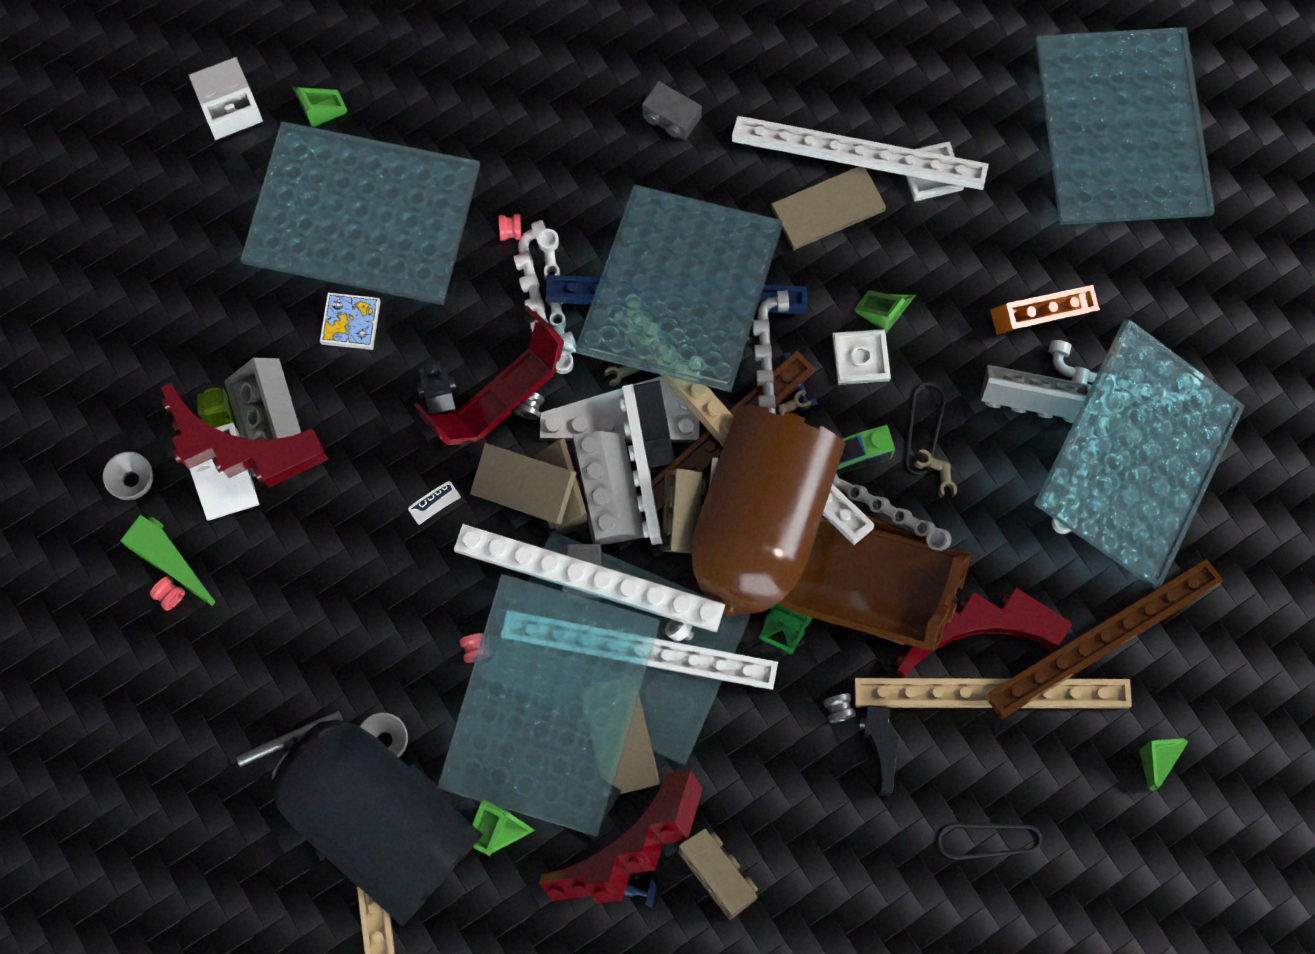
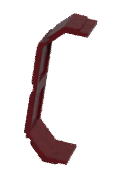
[414,305,564,445]

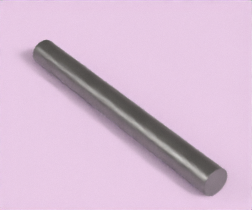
[236,710,343,767]

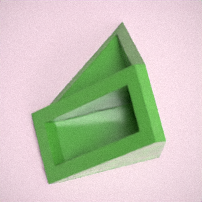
[293,87,348,127]
[854,290,916,333]
[1139,738,1188,791]
[473,800,535,856]

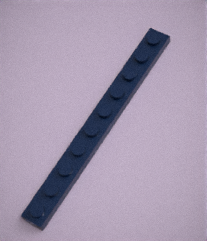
[546,275,808,314]

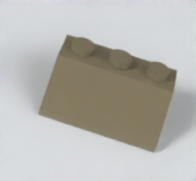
[535,438,588,536]
[660,469,706,554]
[678,829,758,920]

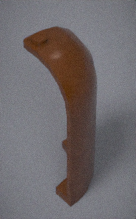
[691,406,846,617]
[778,516,971,651]

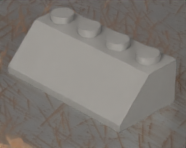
[224,358,301,477]
[980,365,1096,423]
[571,431,644,545]

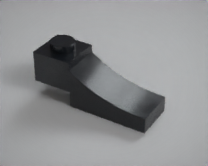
[634,380,675,468]
[859,706,898,797]

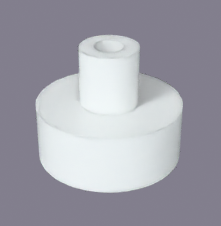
[665,619,694,642]

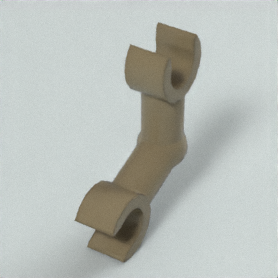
[605,338,640,386]
[776,390,812,416]
[914,450,957,498]

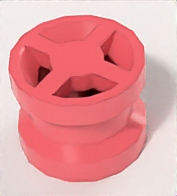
[499,214,521,241]
[150,576,185,610]
[460,633,491,663]

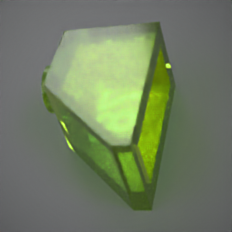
[197,388,235,428]

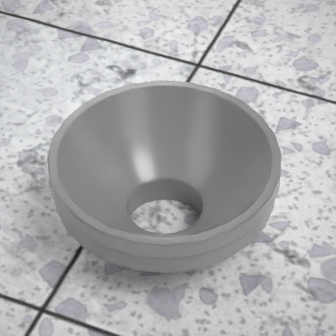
[103,452,153,500]
[360,713,408,758]

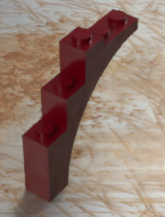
[161,383,329,488]
[895,588,1073,678]
[539,770,703,904]

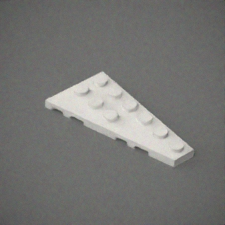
[540,365,700,443]

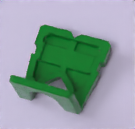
[759,603,813,655]

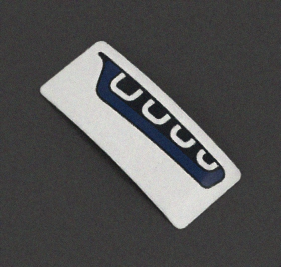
[408,481,461,525]

